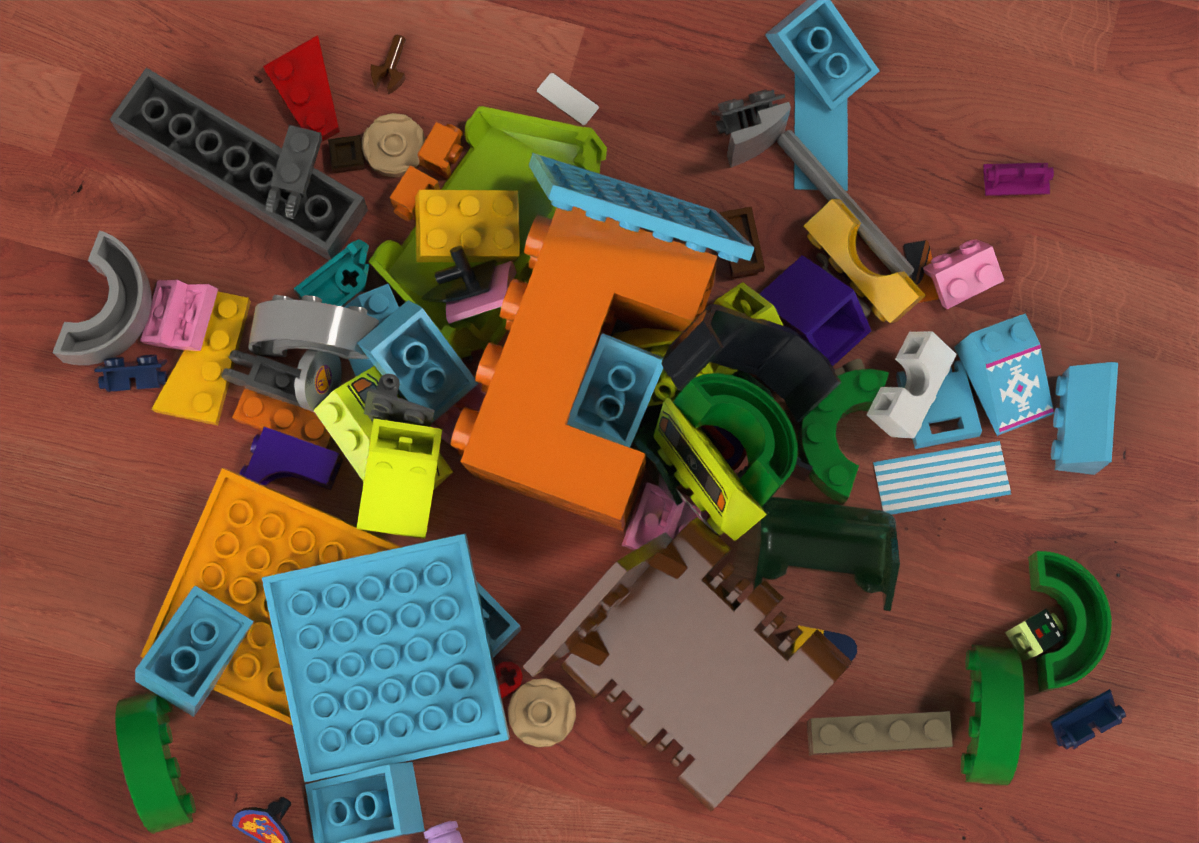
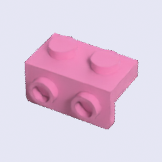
[923,240,1004,309]

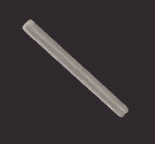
[777,130,914,277]

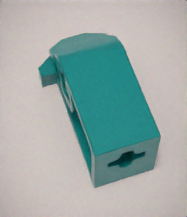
[294,239,369,307]

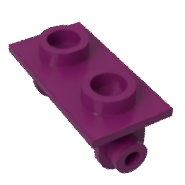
[983,163,1054,196]

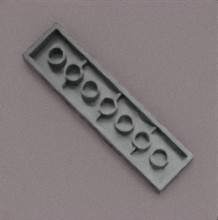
[109,67,368,260]

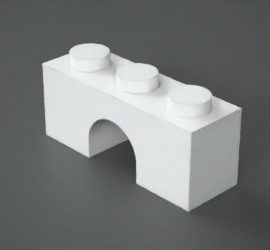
[867,331,957,438]

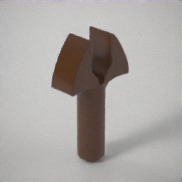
[370,34,406,95]

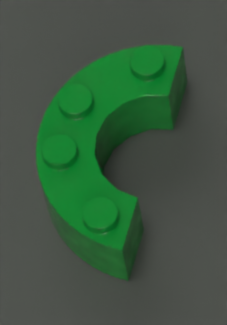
[798,369,889,504]
[673,373,798,507]
[1028,551,1112,692]
[961,645,1024,786]
[115,691,196,834]

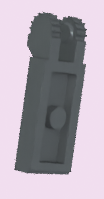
[265,125,322,219]
[221,350,307,410]

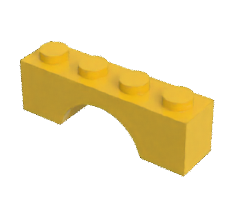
[804,199,926,323]

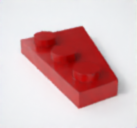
[263,35,340,143]

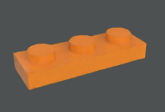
[232,388,333,449]

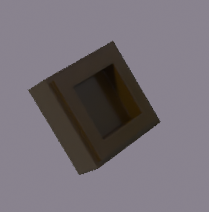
[328,135,365,173]

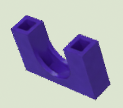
[240,426,343,490]

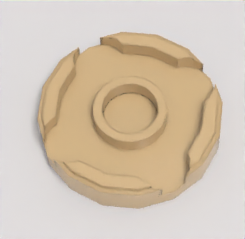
[362,113,425,178]
[508,678,576,748]

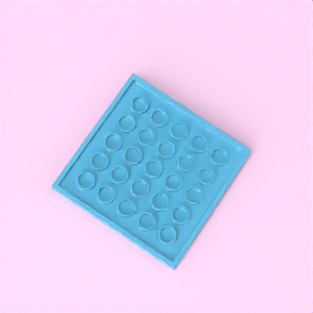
[529,153,755,263]
[262,533,510,782]

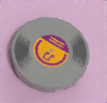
[294,349,342,412]

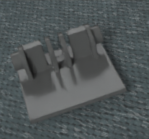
[711,89,785,135]
[364,374,435,427]

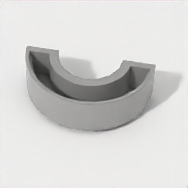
[52,230,152,365]
[248,295,379,359]

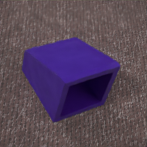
[759,255,871,366]

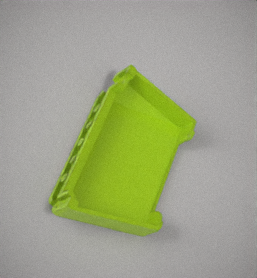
[368,106,607,358]

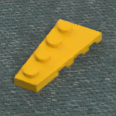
[152,291,251,426]

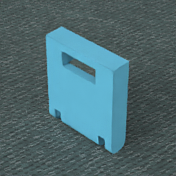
[896,360,982,449]

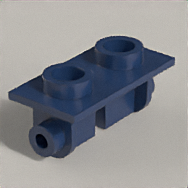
[94,354,168,392]
[1051,689,1126,750]

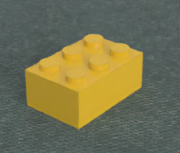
[415,190,520,262]

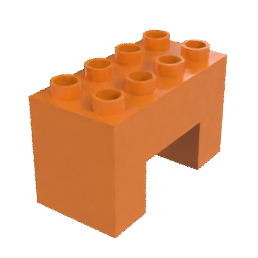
[451,206,718,531]

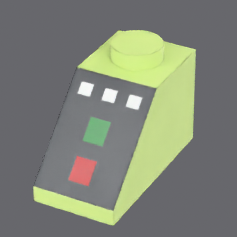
[1005,608,1065,662]

